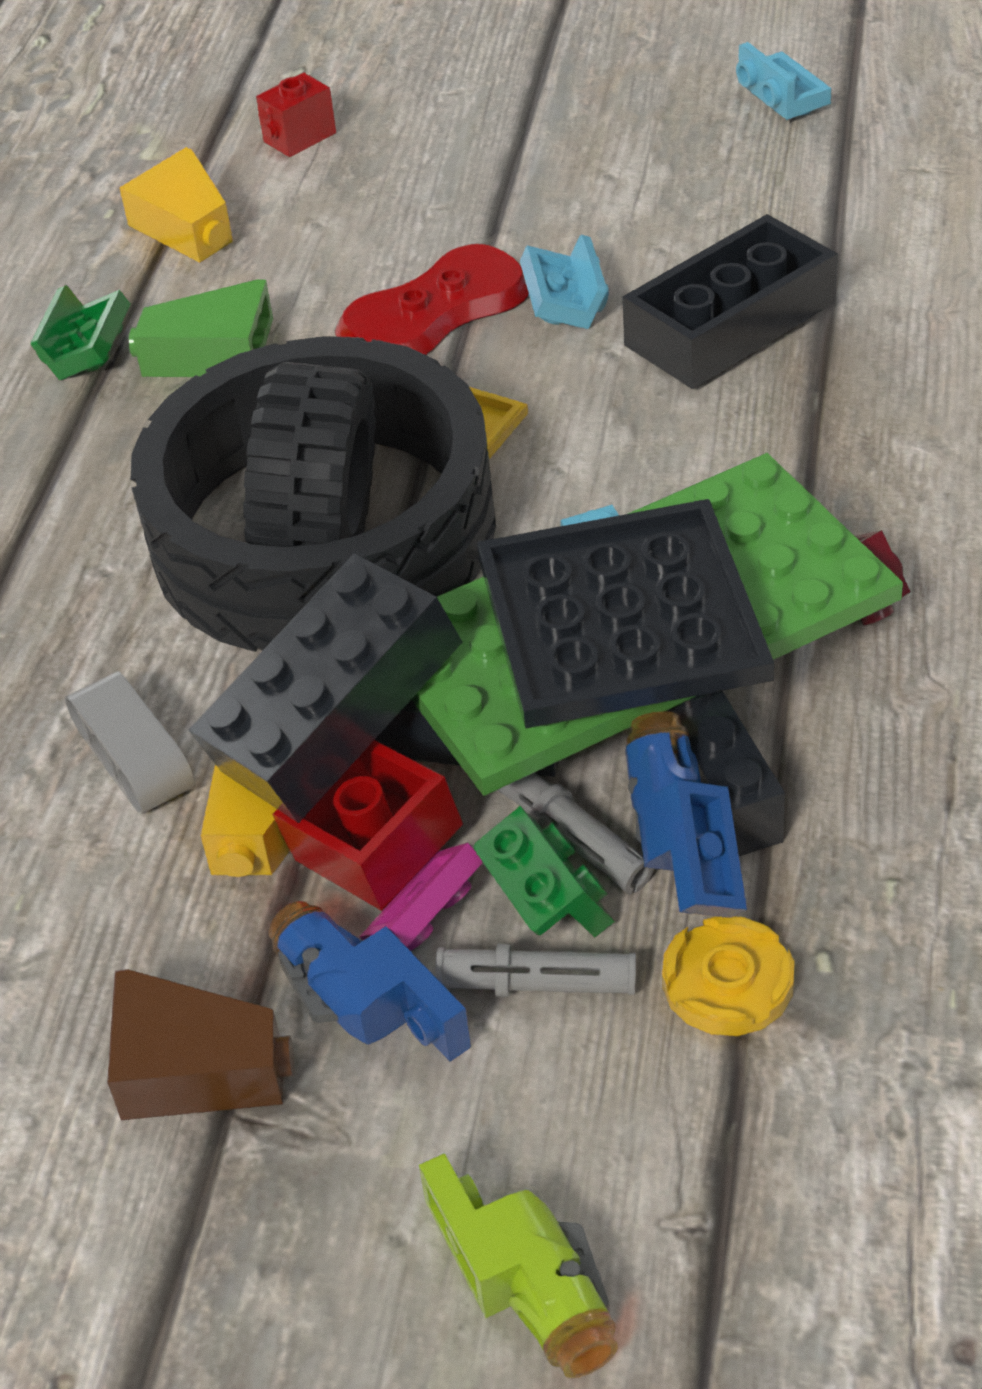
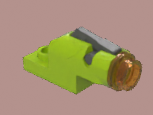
[419,1153,618,1378]

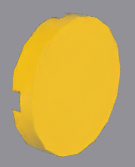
[662,916,794,1036]

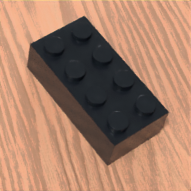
[622,214,838,389]
[189,553,463,823]

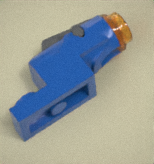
[625,712,747,918]
[269,901,471,1062]

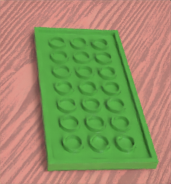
[411,453,903,796]

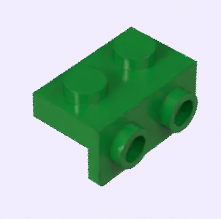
[30,285,131,380]
[473,806,615,938]

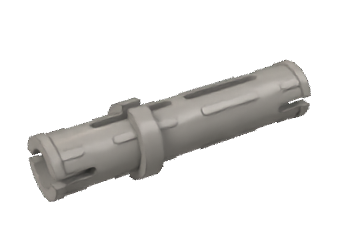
[498,772,654,895]
[435,943,636,997]

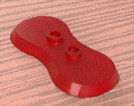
[335,244,529,355]

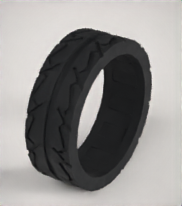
[130,336,496,652]

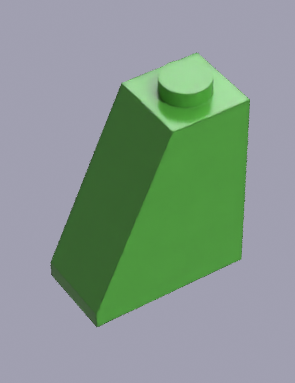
[129,279,273,377]

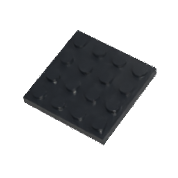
[477,499,775,729]

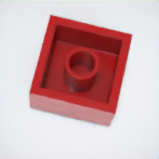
[272,740,463,911]

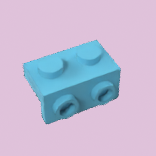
[736,42,831,120]
[520,235,609,329]

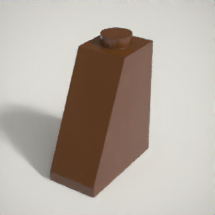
[107,969,295,1121]

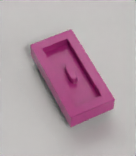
[359,842,483,951]

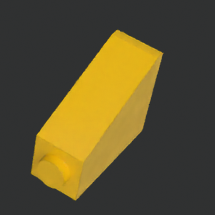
[119,147,233,263]
[200,765,290,877]

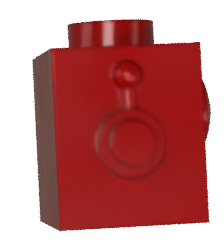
[256,72,337,158]

